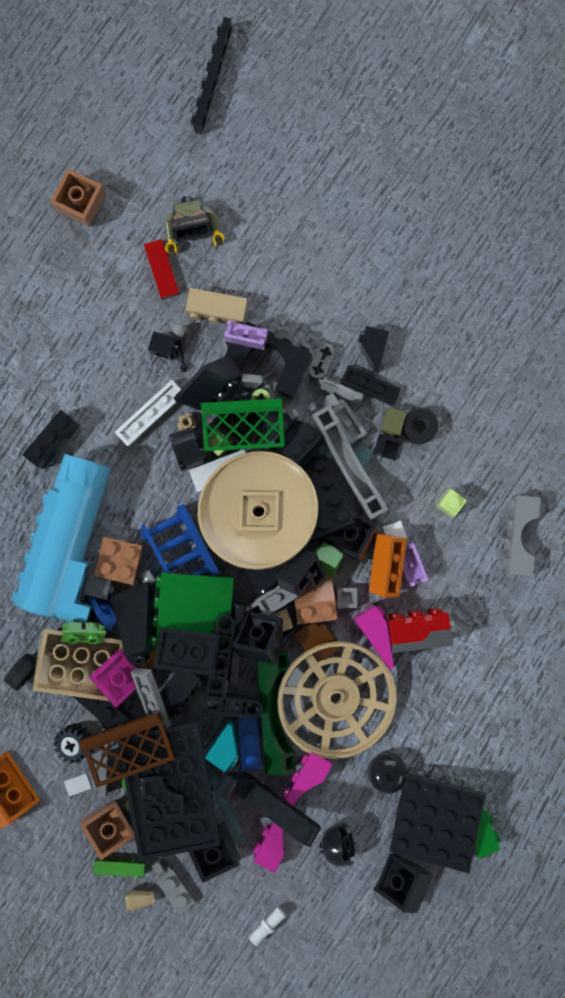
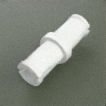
[249,907,286,946]

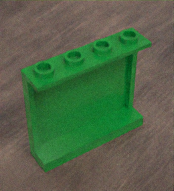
[152,572,234,654]

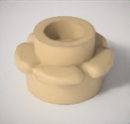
[178,413,197,430]

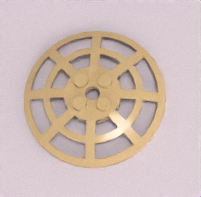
[277,641,397,759]

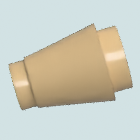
[125,890,155,912]

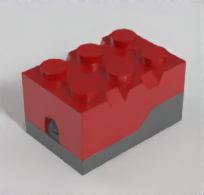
[384,608,457,653]

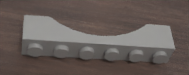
[311,405,388,519]

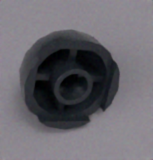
[367,751,407,794]
[319,823,355,867]

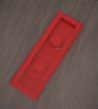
[144,239,180,300]

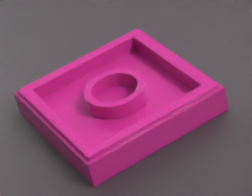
[89,649,137,708]

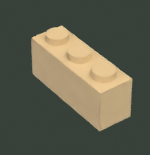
[185,288,248,324]

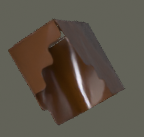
[294,623,342,662]

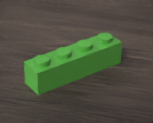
[93,857,146,878]

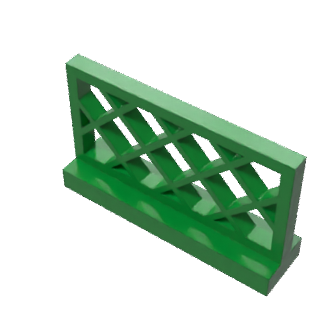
[201,398,284,451]

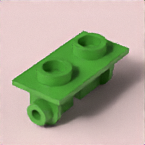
[61,622,106,644]

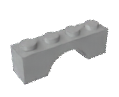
[502,495,541,577]

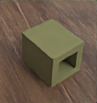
[379,407,406,438]

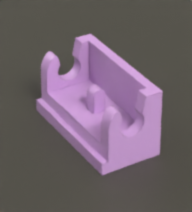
[224,320,268,350]
[402,543,428,587]

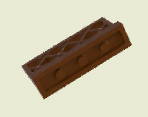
[79,710,175,788]

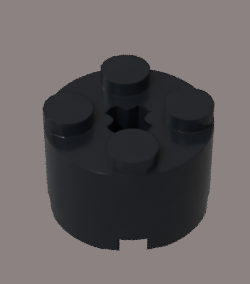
[168,427,206,472]

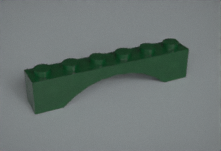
[257,650,296,776]

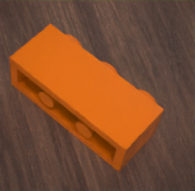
[369,534,407,598]

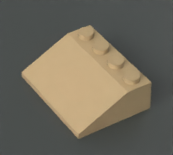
[32,628,124,701]

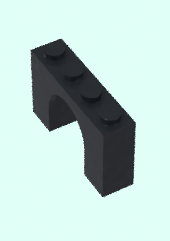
[224,322,313,400]

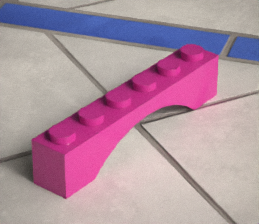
[252,752,332,873]

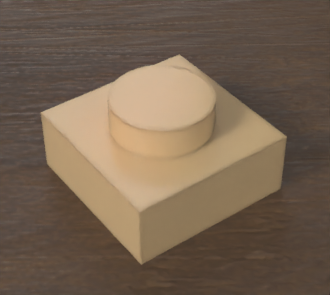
[270,608,293,631]

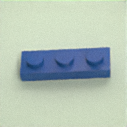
[237,707,262,771]

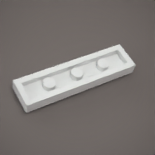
[115,380,181,447]

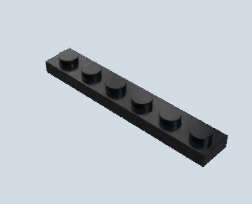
[191,17,232,135]

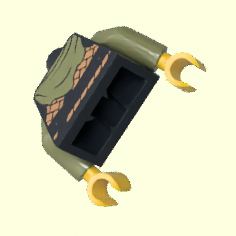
[165,196,224,254]

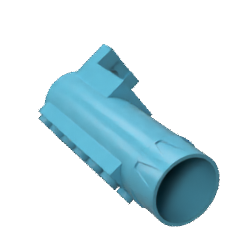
[12,454,111,626]

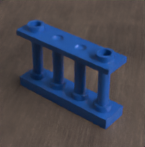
[140,504,220,576]

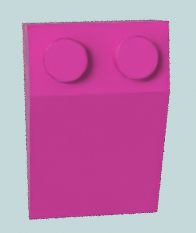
[352,604,394,670]

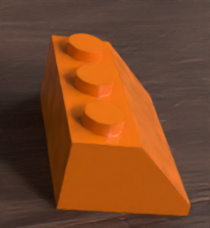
[0,751,40,829]

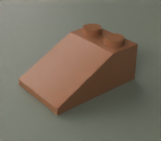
[295,572,337,624]

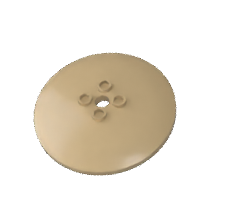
[198,451,318,570]

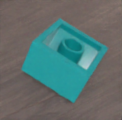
[205,717,239,772]

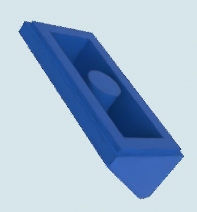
[89,596,117,631]

